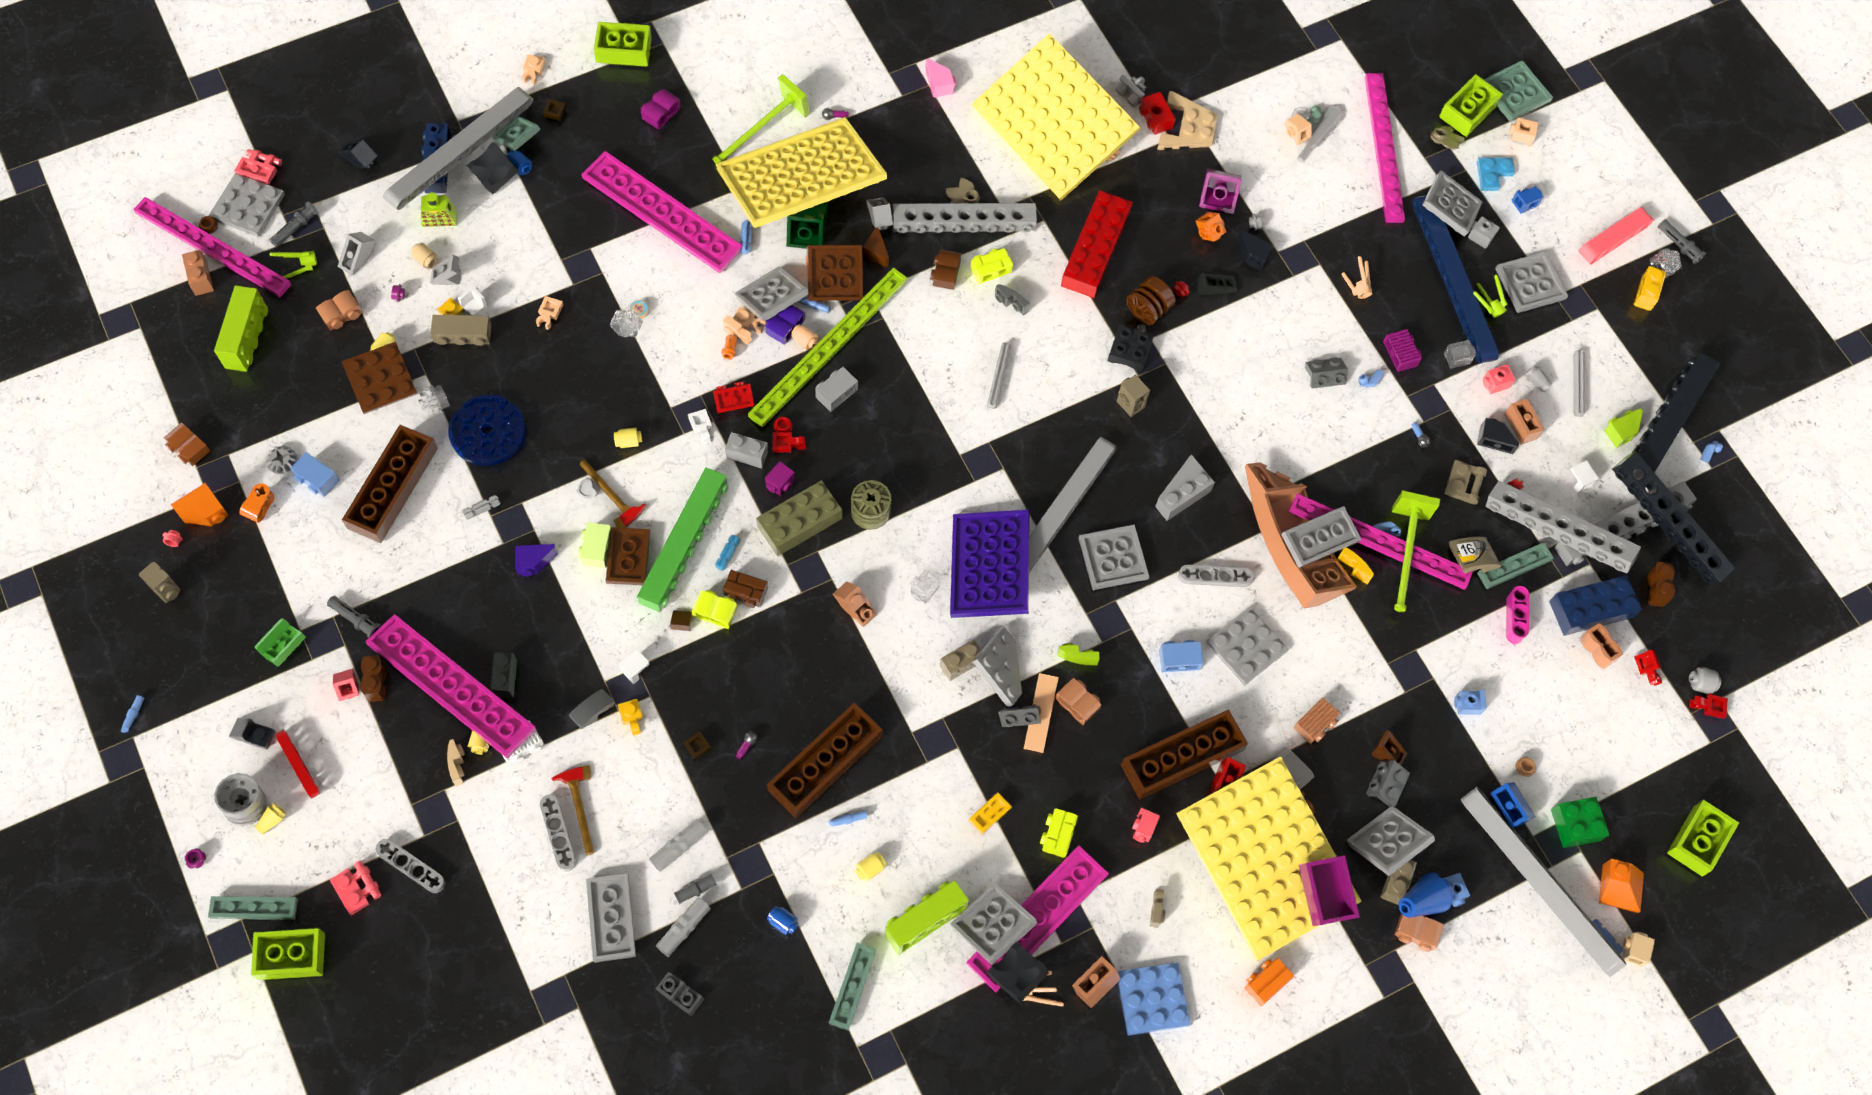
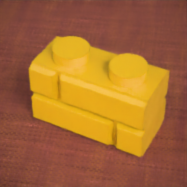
[1634,266,1666,311]

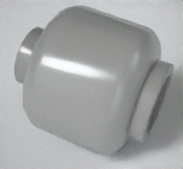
[1689,667,1721,694]

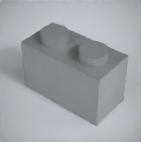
[815,367,858,412]
[725,432,768,468]

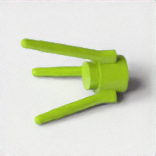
[270,251,317,279]
[1473,275,1508,318]

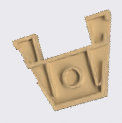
[1157,91,1218,150]

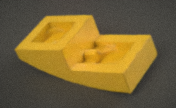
[1337,548,1374,584]

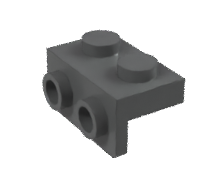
[1305,357,1348,389]
[1366,760,1410,807]

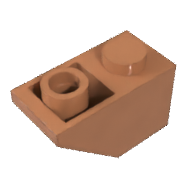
[833,581,877,627]

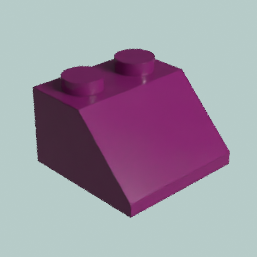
[1199,169,1242,214]

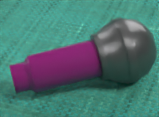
[822,108,849,120]
[736,731,758,760]

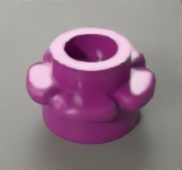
[391,284,405,302]
[185,849,206,869]

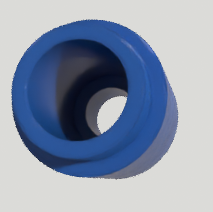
[507,150,532,175]
[767,906,799,936]

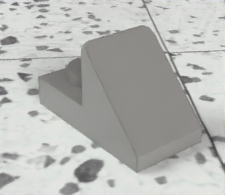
[430,255,461,285]

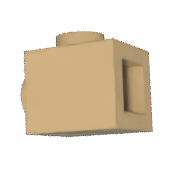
[1622,932,1655,967]

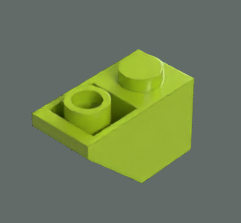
[1604,408,1643,448]

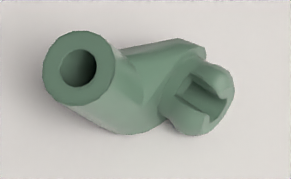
[1307,105,1323,127]

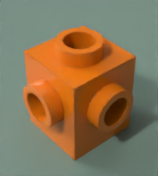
[1196,212,1226,241]

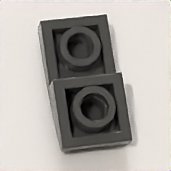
[995,284,1030,316]
[569,689,615,729]
[656,972,704,1016]

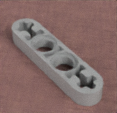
[1178,565,1254,587]
[540,795,576,872]
[376,839,445,893]

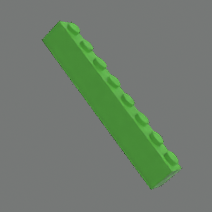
[637,467,729,612]

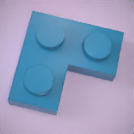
[1477,158,1515,191]

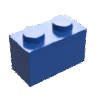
[1490,782,1536,828]

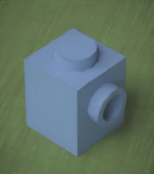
[1443,873,1470,907]

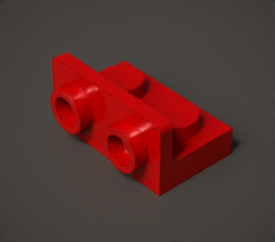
[713,381,754,413]

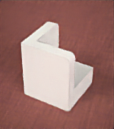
[458,286,488,316]
[1571,460,1599,494]
[619,649,649,684]

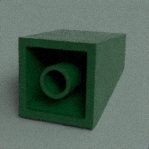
[786,202,828,249]

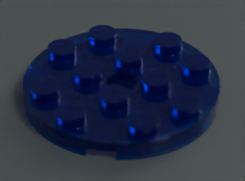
[448,395,526,466]

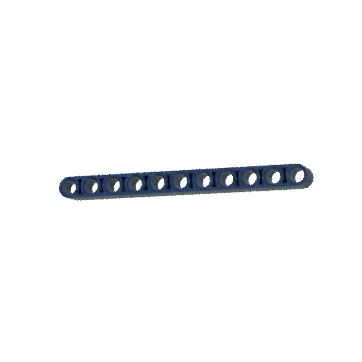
[1413,195,1499,364]

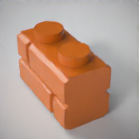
[1244,958,1294,1007]

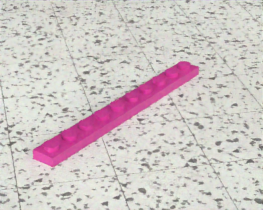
[1365,73,1405,223]
[133,197,291,298]
[1289,494,1473,590]

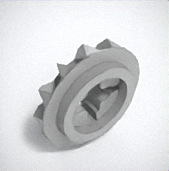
[265,445,297,474]

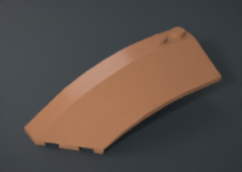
[1245,462,1357,609]

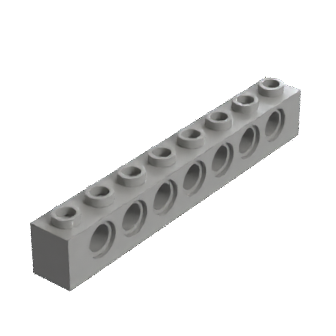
[893,203,1037,233]
[1486,481,1641,573]
[1554,481,1697,566]

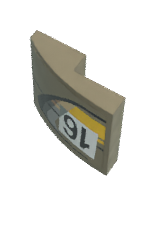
[1449,537,1501,574]

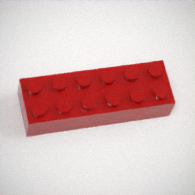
[1061,190,1133,298]

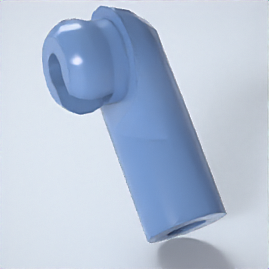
[1359,370,1384,387]
[1700,440,1723,463]
[1372,521,1401,537]

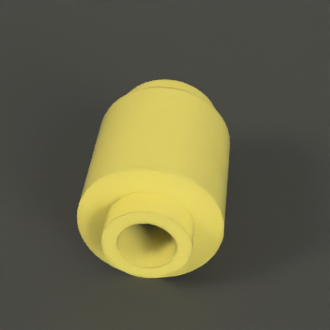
[370,332,396,351]
[614,428,642,448]
[468,731,490,755]
[855,852,887,881]

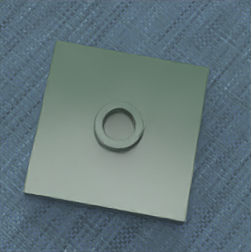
[492,116,540,151]

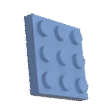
[1117,963,1191,1036]

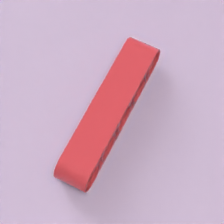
[1578,207,1654,264]

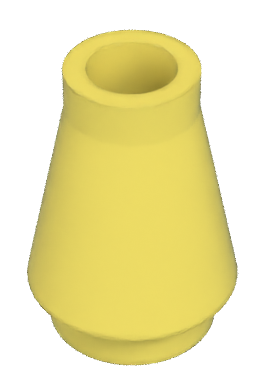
[255,803,286,834]

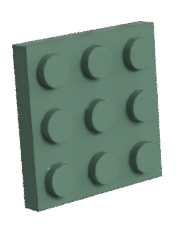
[1484,61,1553,122]

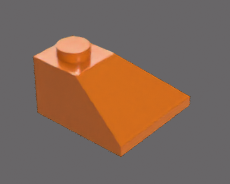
[171,483,229,526]
[1599,859,1644,913]

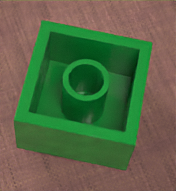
[1551,796,1609,848]

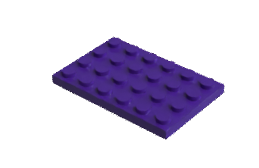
[950,509,1030,618]

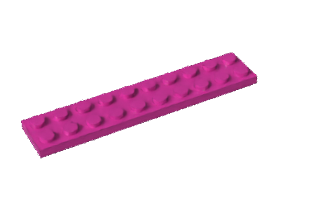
[582,151,742,273]
[365,614,536,759]

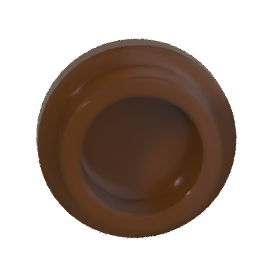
[199,216,218,234]

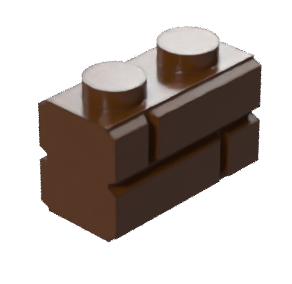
[723,570,768,608]

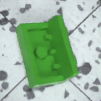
[255,618,306,667]

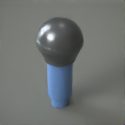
[1411,422,1431,448]

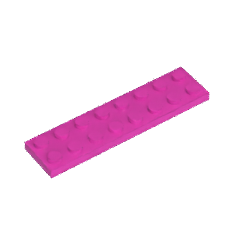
[966,845,1109,993]

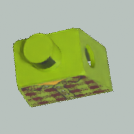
[421,192,457,227]

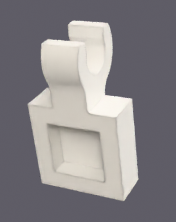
[688,409,712,444]

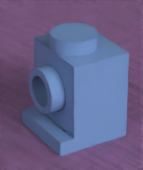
[1454,690,1487,715]

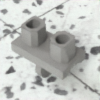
[1115,75,1146,107]

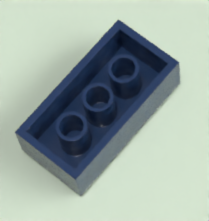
[1549,575,1642,636]

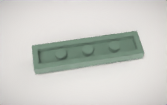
[1477,543,1554,589]
[208,896,298,920]
[829,943,876,1031]

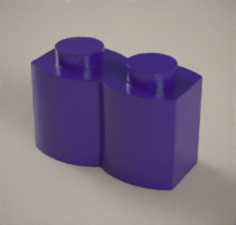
[765,305,805,345]

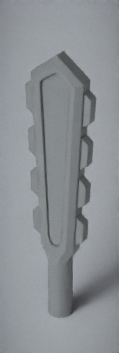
[1297,105,1344,162]

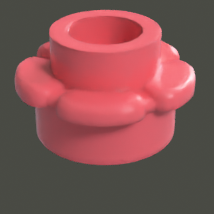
[163,530,183,547]

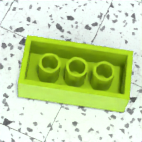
[214,286,268,372]
[885,880,969,956]

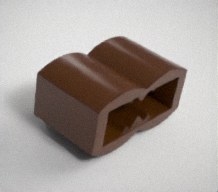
[930,249,961,290]
[1647,562,1675,607]
[361,655,386,702]

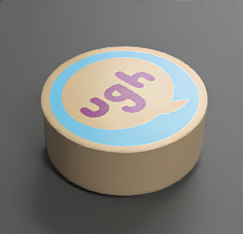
[630,300,649,319]

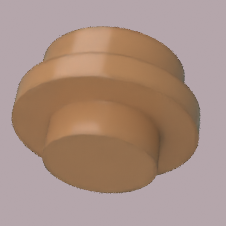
[1515,757,1536,777]

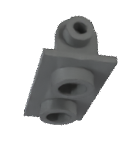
[998,704,1041,727]

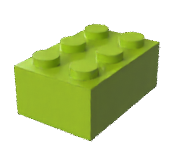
[594,22,652,67]
[1439,74,1503,137]
[1667,800,1739,876]
[251,928,325,980]

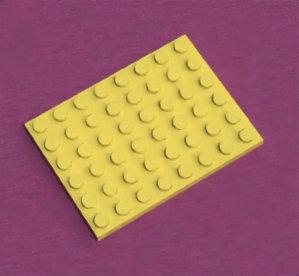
[972,33,1140,200]
[716,117,887,228]
[1176,757,1362,960]

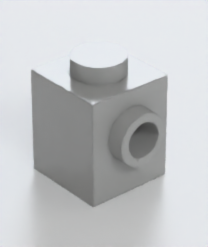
[1468,217,1500,249]

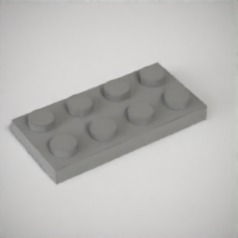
[1281,506,1362,568]
[586,873,636,963]

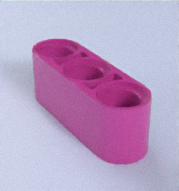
[1506,586,1530,644]

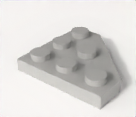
[972,627,1022,707]

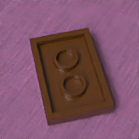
[605,527,651,586]

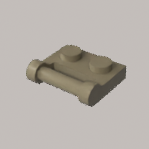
[1444,460,1487,504]

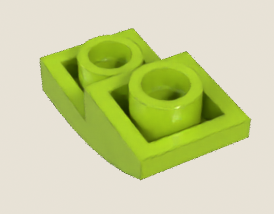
[1057,643,1099,665]

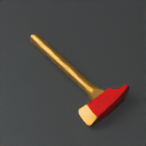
[579,460,647,528]
[551,765,594,855]

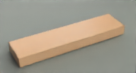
[1024,673,1058,753]

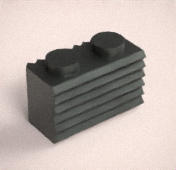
[490,652,517,698]

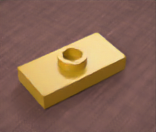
[968,793,1012,835]

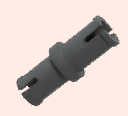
[674,874,717,904]

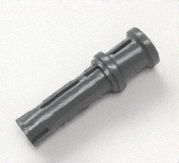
[269,201,319,248]
[1657,219,1706,265]
[327,595,382,638]

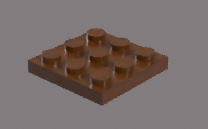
[807,245,863,301]
[342,341,417,414]

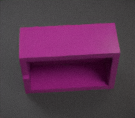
[1298,855,1359,926]

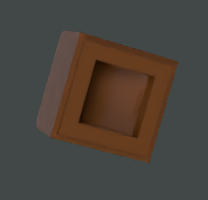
[670,610,692,631]

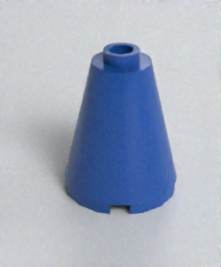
[1398,872,1454,918]

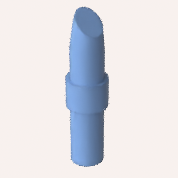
[799,297,830,313]
[121,695,145,733]
[828,810,867,826]

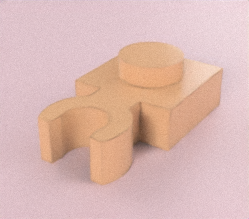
[523,54,546,85]
[536,296,563,329]
[733,306,766,333]
[723,315,752,345]

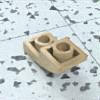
[447,739,465,787]

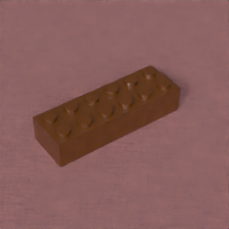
[342,424,438,543]
[767,702,883,819]
[1121,709,1248,800]

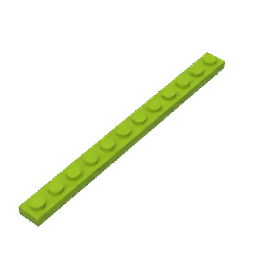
[748,268,907,428]

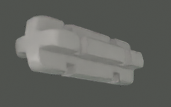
[462,495,500,520]

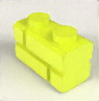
[970,248,1013,284]
[1040,808,1078,858]

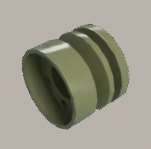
[851,480,891,530]

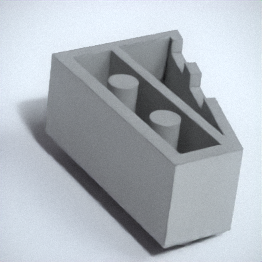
[1156,455,1215,521]

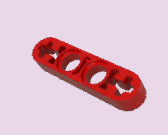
[275,729,321,799]

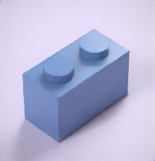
[290,452,340,497]
[1159,640,1203,673]

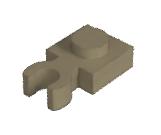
[1149,889,1165,928]

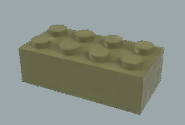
[756,480,842,557]

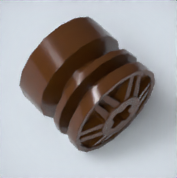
[1126,276,1175,325]

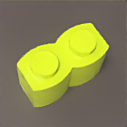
[692,590,737,629]

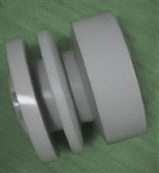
[214,773,268,826]

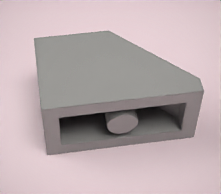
[867,197,893,230]
[338,232,376,275]

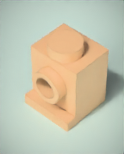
[1285,114,1311,145]
[1509,118,1538,146]

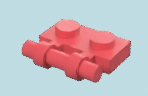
[234,149,282,185]
[330,861,381,916]

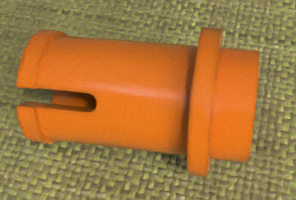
[721,335,737,360]

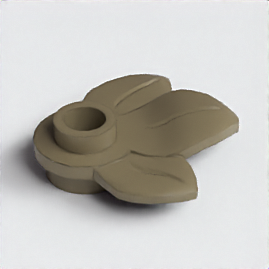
[1431,126,1465,149]
[946,178,980,204]

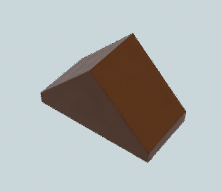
[863,228,889,267]
[1371,730,1407,765]

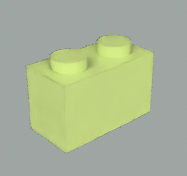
[578,522,611,568]

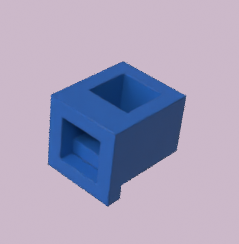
[1511,186,1544,214]

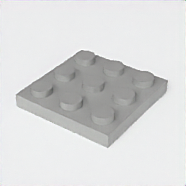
[1423,171,1482,236]
[208,173,285,237]
[1495,252,1568,313]
[734,266,808,322]
[1079,525,1149,590]
[1206,607,1289,686]
[1347,806,1435,876]
[950,883,1037,965]

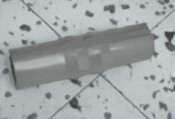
[649,819,708,872]
[656,898,711,957]

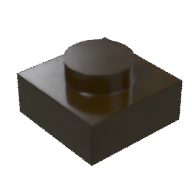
[543,99,566,121]
[683,731,711,760]

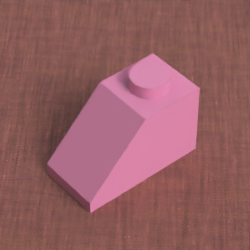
[925,59,956,98]

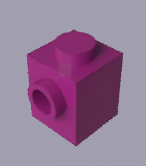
[765,462,795,496]

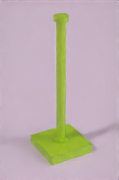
[712,74,810,164]
[1392,491,1440,612]

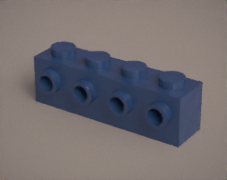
[420,123,451,193]

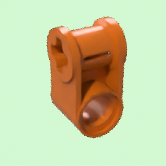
[240,483,274,523]

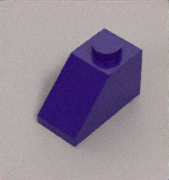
[515,544,557,576]

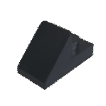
[229,718,276,750]

